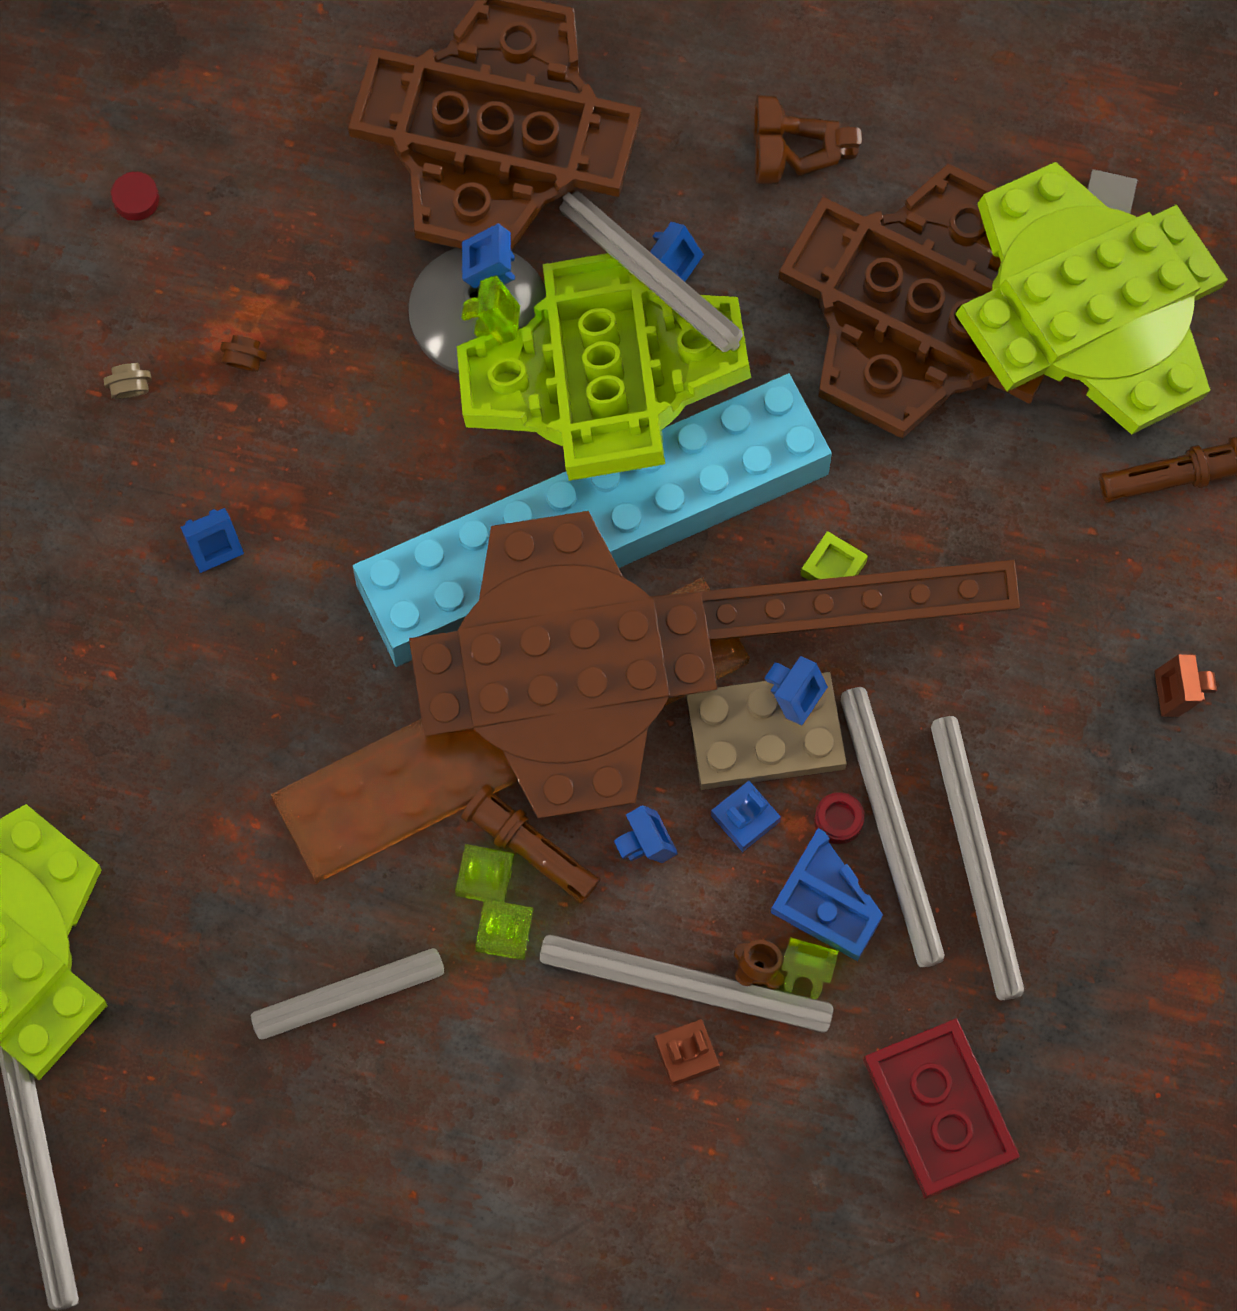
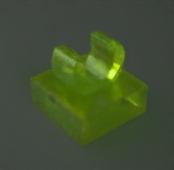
[461,275,521,345]
[455,844,514,905]
[475,899,534,960]
[781,938,839,1000]

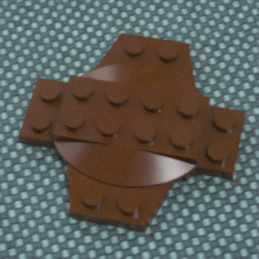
[348,0,641,251]
[778,163,1046,439]
[409,511,717,819]

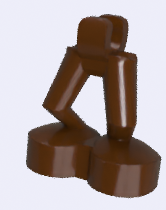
[754,95,862,184]

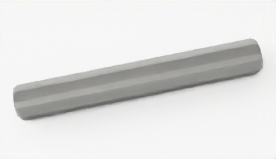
[251,948,444,1039]

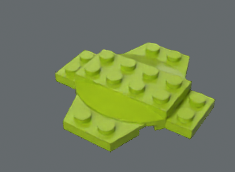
[955,162,1228,434]
[457,253,751,481]
[0,804,107,1080]

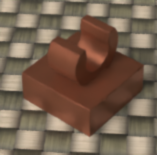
[1155,654,1217,717]
[654,1019,720,1086]

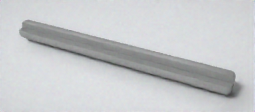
[560,191,743,352]
[840,687,945,967]
[931,716,1024,1000]
[540,935,833,1032]
[0,1047,79,1310]

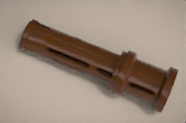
[1099,436,1237,503]
[461,784,601,904]

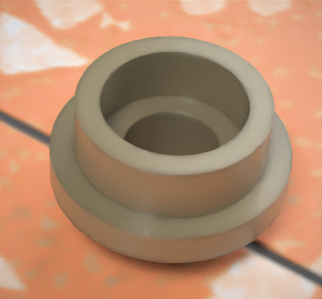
[103,363,152,399]

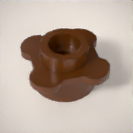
[734,940,784,989]

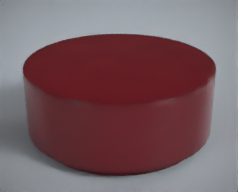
[111,172,159,221]
[814,792,865,845]

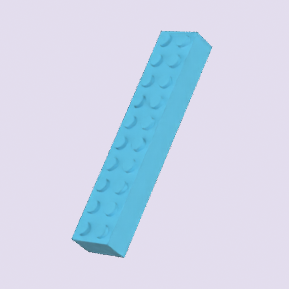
[353,373,832,667]

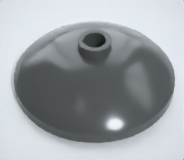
[409,248,546,374]

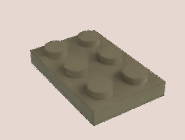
[685,672,847,790]

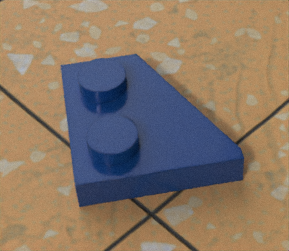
[771,828,883,961]

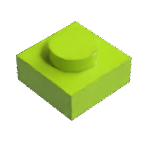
[801,531,868,580]

